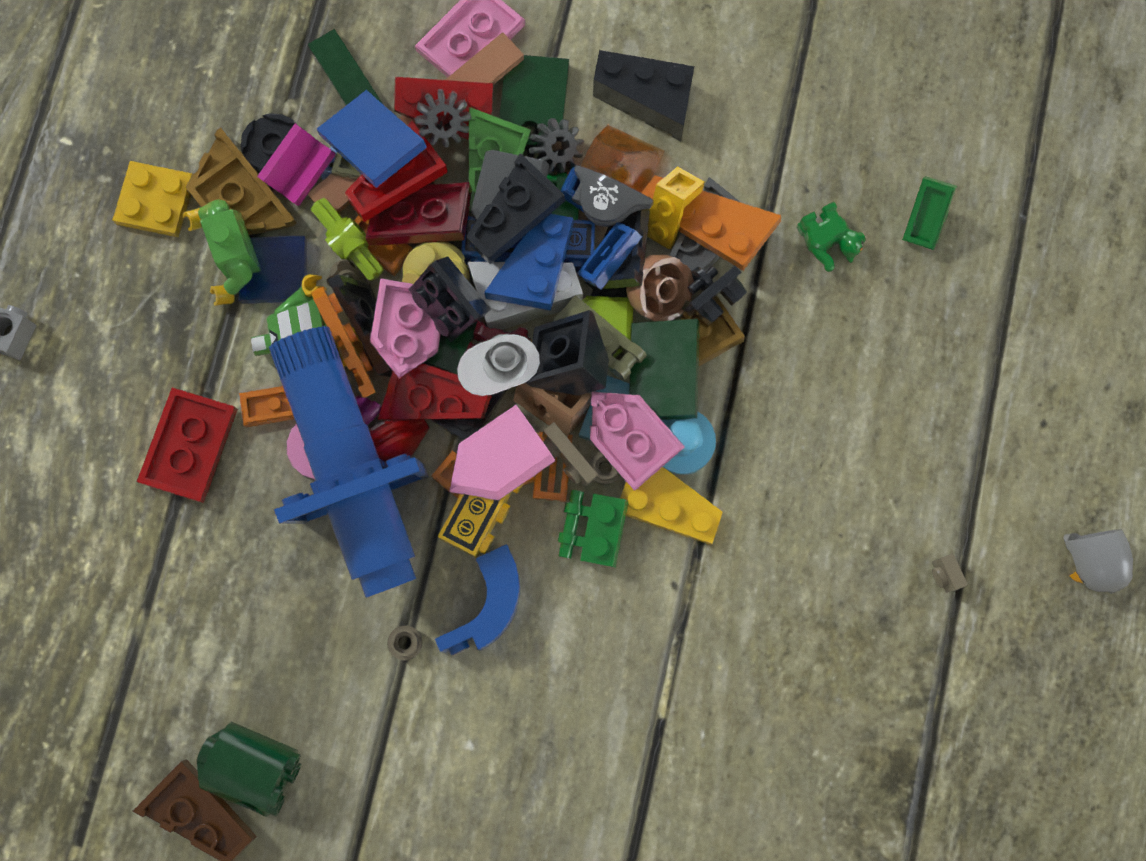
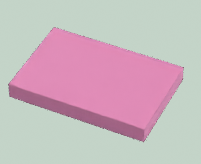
[415,0,525,78]

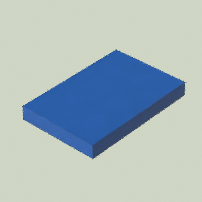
[317,90,427,188]

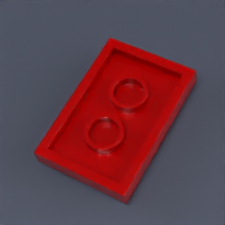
[136,387,238,503]

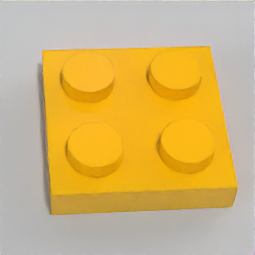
[112,161,193,238]

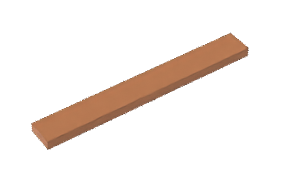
[307,32,524,213]

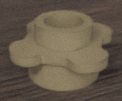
[326,259,365,287]

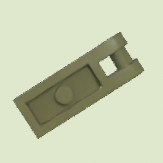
[553,295,647,381]

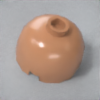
[626,254,694,321]

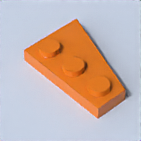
[311,286,376,398]

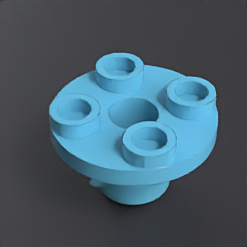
[662,412,716,475]

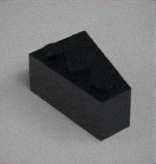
[593,50,695,142]

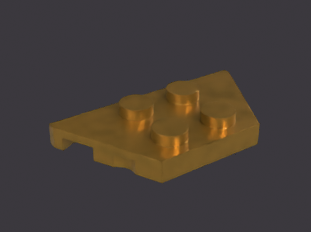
[186,127,297,235]

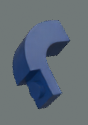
[435,544,520,656]

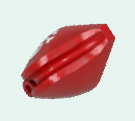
[369,419,430,467]

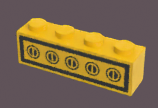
[438,432,539,558]

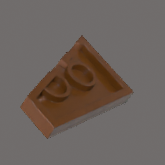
[132,759,257,861]

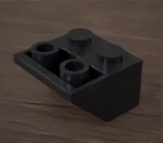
[408,257,491,342]

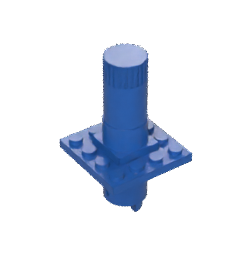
[269,326,429,598]

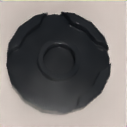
[240,113,297,173]

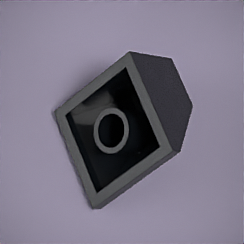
[526,310,609,396]

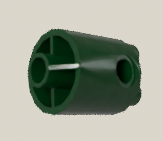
[197,721,302,817]

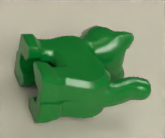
[796,202,866,272]

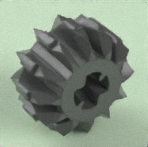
[415,89,471,147]
[529,118,584,173]

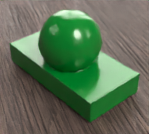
[902,176,957,250]

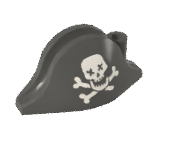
[571,165,654,227]

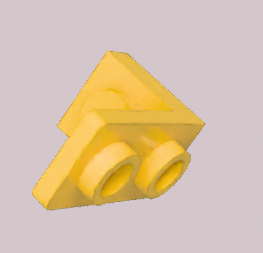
[647,166,705,249]

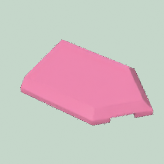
[370,279,440,378]
[590,391,685,491]
[450,405,555,501]

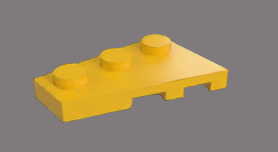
[620,467,723,545]

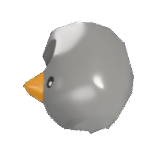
[1063,529,1133,594]

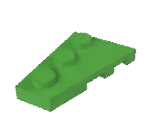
[469,107,531,213]

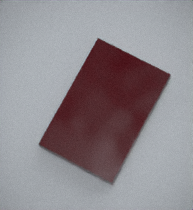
[365,182,472,246]

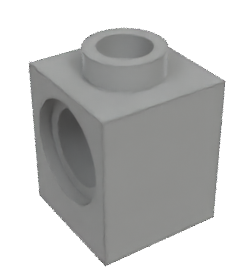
[0,305,37,361]

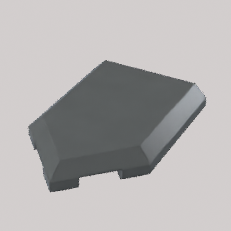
[471,150,550,221]

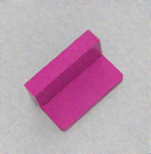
[257,124,335,206]

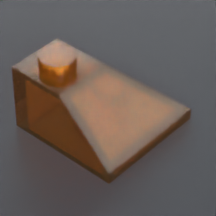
[580,125,665,193]

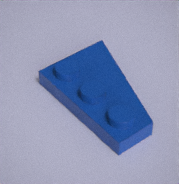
[484,214,574,311]

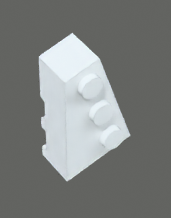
[468,262,583,330]

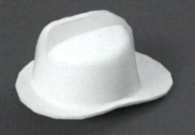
[457,334,540,396]

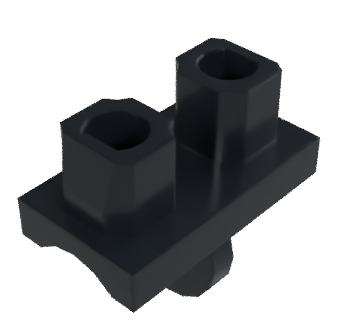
[685,265,747,326]

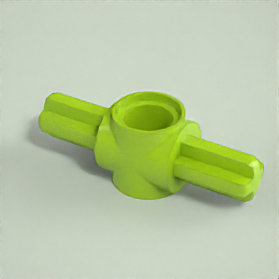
[311,198,384,281]

